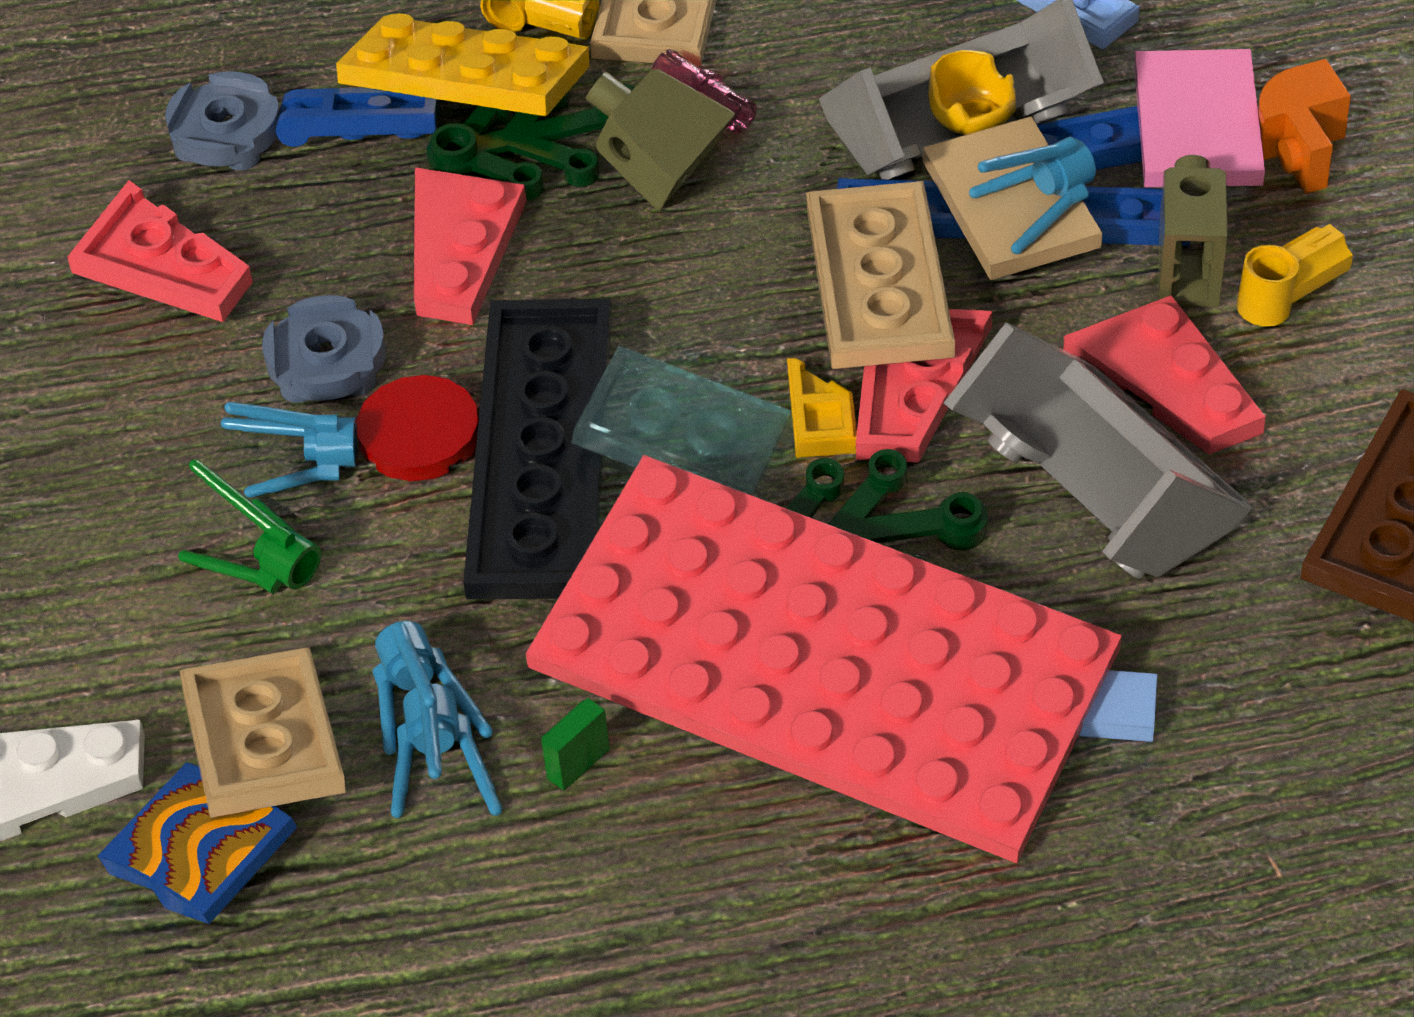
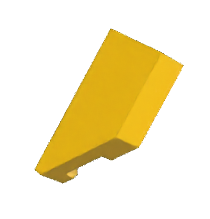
[787,358,857,458]

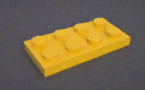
[336,13,590,116]

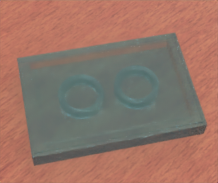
[572,346,791,496]

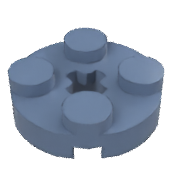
[165,71,280,170]
[262,295,386,403]

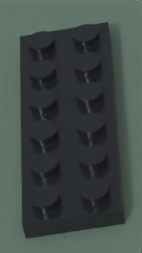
[463,299,612,599]

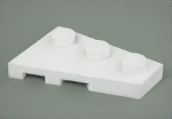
[0,720,145,841]

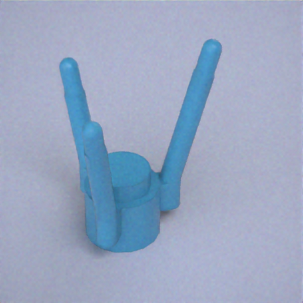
[969,137,1096,254]
[221,402,357,498]
[372,621,493,755]
[391,684,502,818]

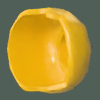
[928,50,1016,136]

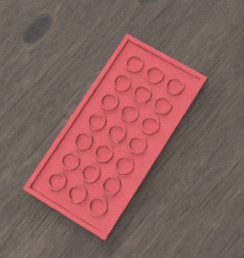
[526,455,1122,864]

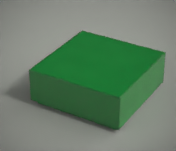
[541,698,610,791]

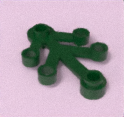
[426,84,635,201]
[786,449,988,562]

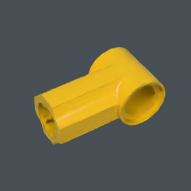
[480,0,600,40]
[1236,224,1353,327]

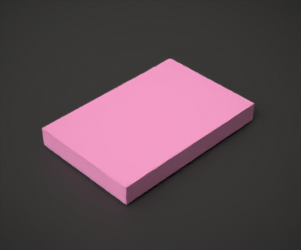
[1134,49,1265,188]

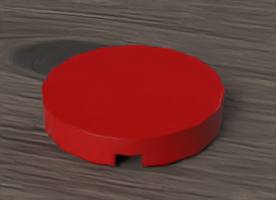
[356,375,479,482]

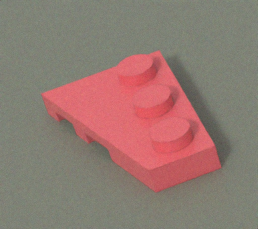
[414,167,527,325]
[67,180,253,322]
[1063,295,1266,455]
[856,309,992,463]

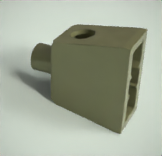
[586,69,735,212]
[1158,155,1227,307]

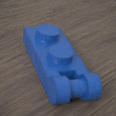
[276,88,440,147]

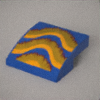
[98,762,297,924]

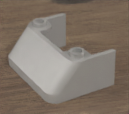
[819,0,1104,180]
[944,322,1252,579]

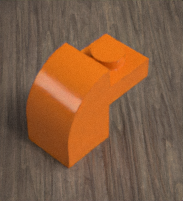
[1258,59,1351,194]

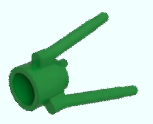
[178,459,322,594]

